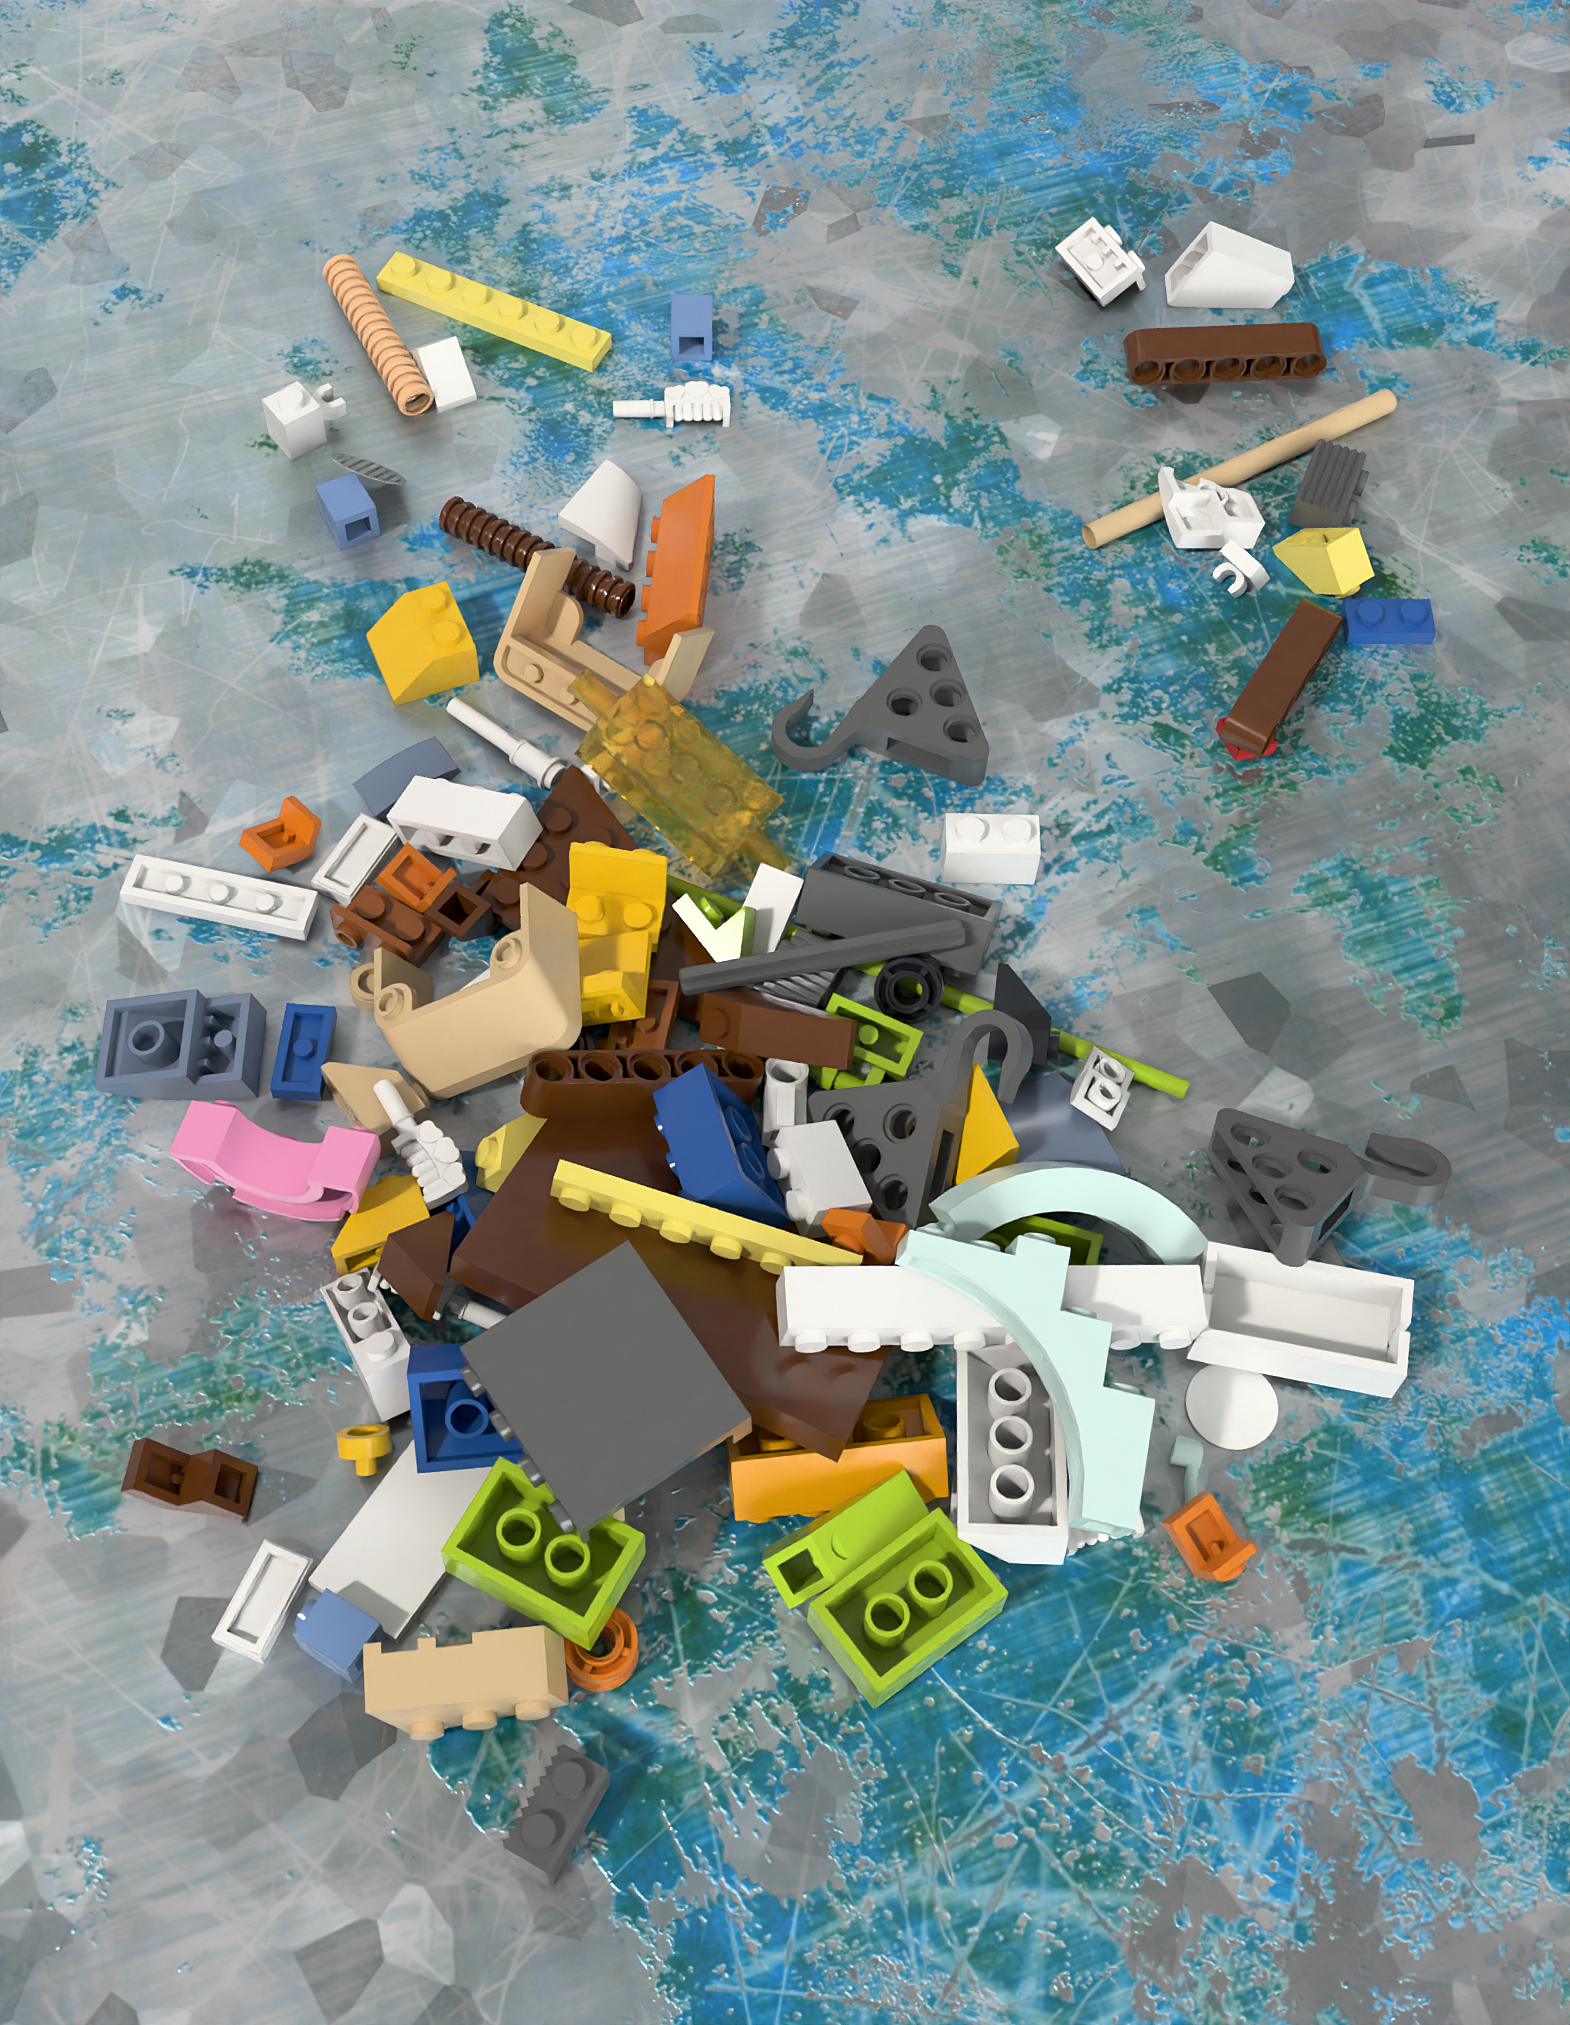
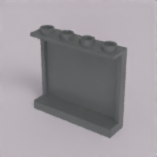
[459,1240,752,1544]

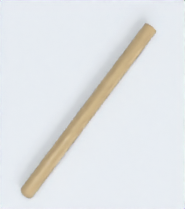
[1082,389,1397,549]

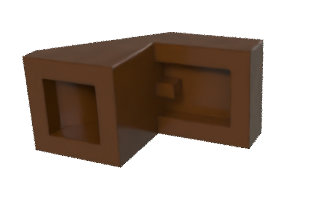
[424,869,504,942]
[121,1437,258,1519]

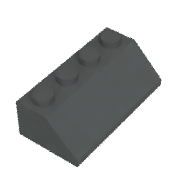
[794,851,1003,978]

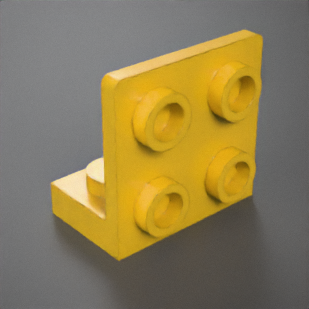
[566,841,668,953]
[578,930,652,1027]

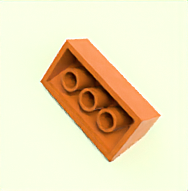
[636,474,715,666]

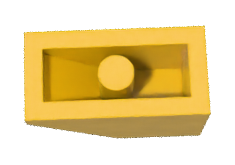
[331,1173,430,1278]

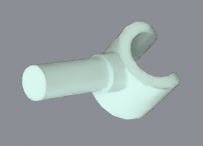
[1169,1435,1204,1504]

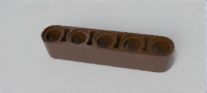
[1123,322,1327,385]
[1219,599,1344,758]
[520,1049,765,1119]

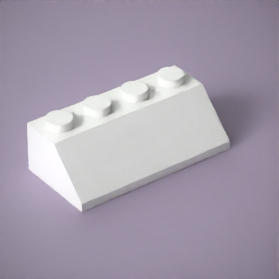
[956,1344,1069,1565]

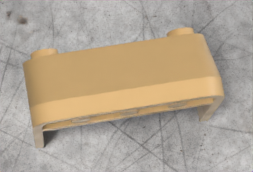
[494,546,715,746]
[374,882,582,1100]

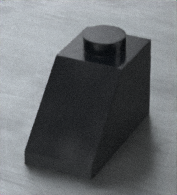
[987,963,1060,1073]

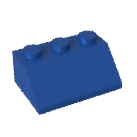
[652,1063,792,1228]
[407,1342,525,1474]

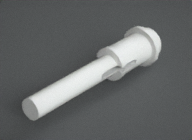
[447,697,568,791]

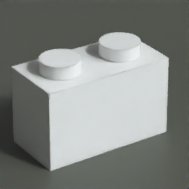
[941,813,1041,885]
[767,1120,873,1239]

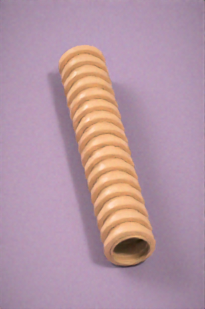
[323,254,434,416]

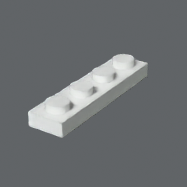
[120,854,320,941]

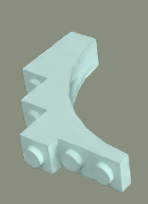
[895,1227,1156,1538]

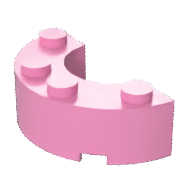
[168,1100,381,1222]

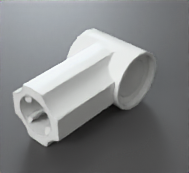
[761,1058,809,1149]

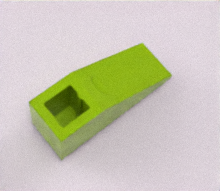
[762,1468,930,1610]

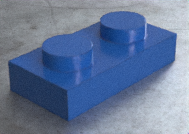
[1340,598,1436,645]
[270,1003,337,1102]

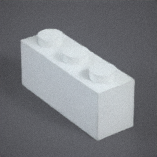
[386,775,543,871]

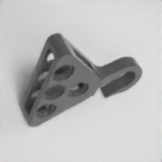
[771,625,989,787]
[806,1009,1033,1231]
[1207,1108,1452,1267]

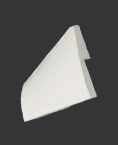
[558,459,642,572]
[1158,467,1265,549]

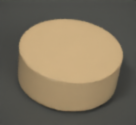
[349,961,374,1011]

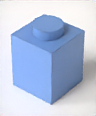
[671,294,713,361]
[315,472,381,551]
[293,1588,386,1684]

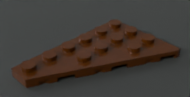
[480,764,739,1029]

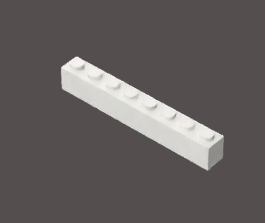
[776,1265,1208,1353]

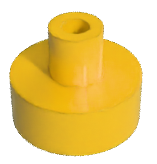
[336,1424,392,1476]

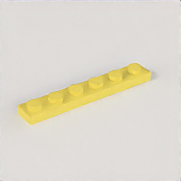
[376,251,612,373]
[550,1159,863,1275]

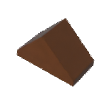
[377,1211,455,1321]

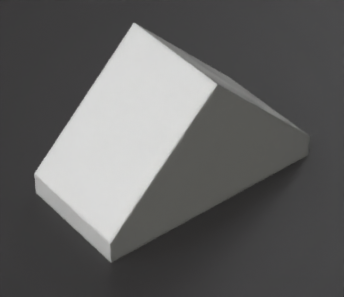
[408,336,477,413]

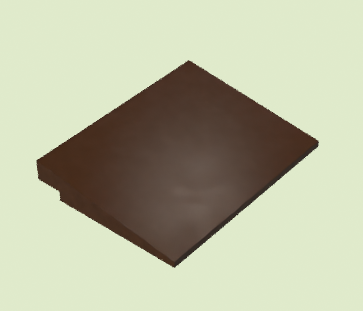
[449,1117,899,1463]

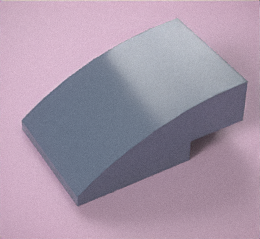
[94,989,267,1101]
[994,1072,1127,1218]

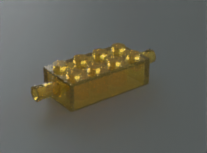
[567,669,794,879]

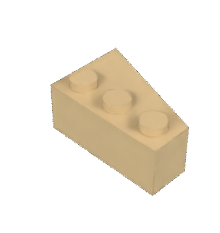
[363,1625,569,1740]

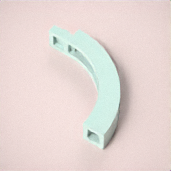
[923,1161,1208,1265]

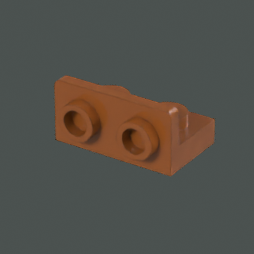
[330,883,445,969]
[598,979,682,1050]

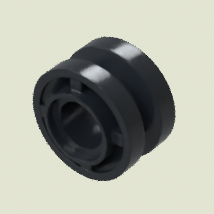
[874,953,945,1024]

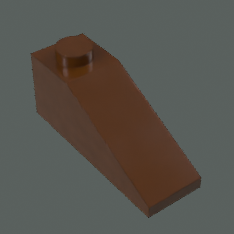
[699,986,858,1071]

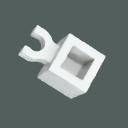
[261,381,348,461]

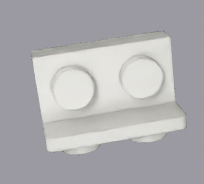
[1055,217,1147,307]

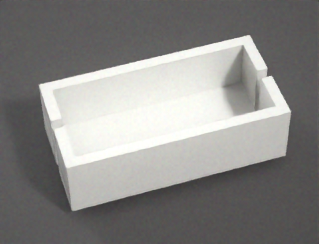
[1186,1241,1414,1398]

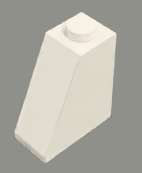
[1164,221,1294,309]

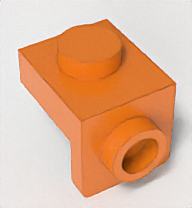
[239,796,321,873]
[374,842,458,914]
[820,1207,909,1266]
[1161,1492,1258,1582]

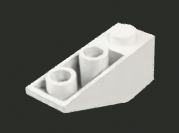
[319,1267,411,1422]

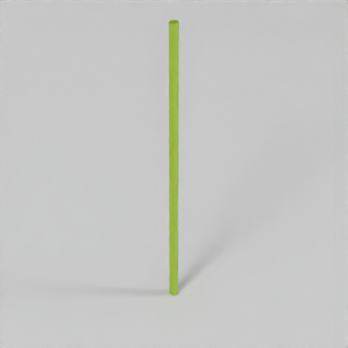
[667,874,1190,1099]

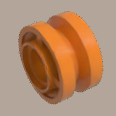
[561,1606,639,1692]

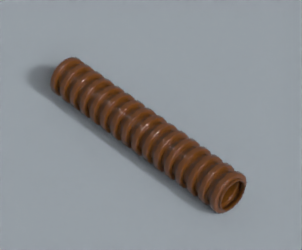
[439,496,636,619]

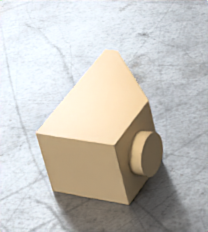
[320,1062,431,1160]

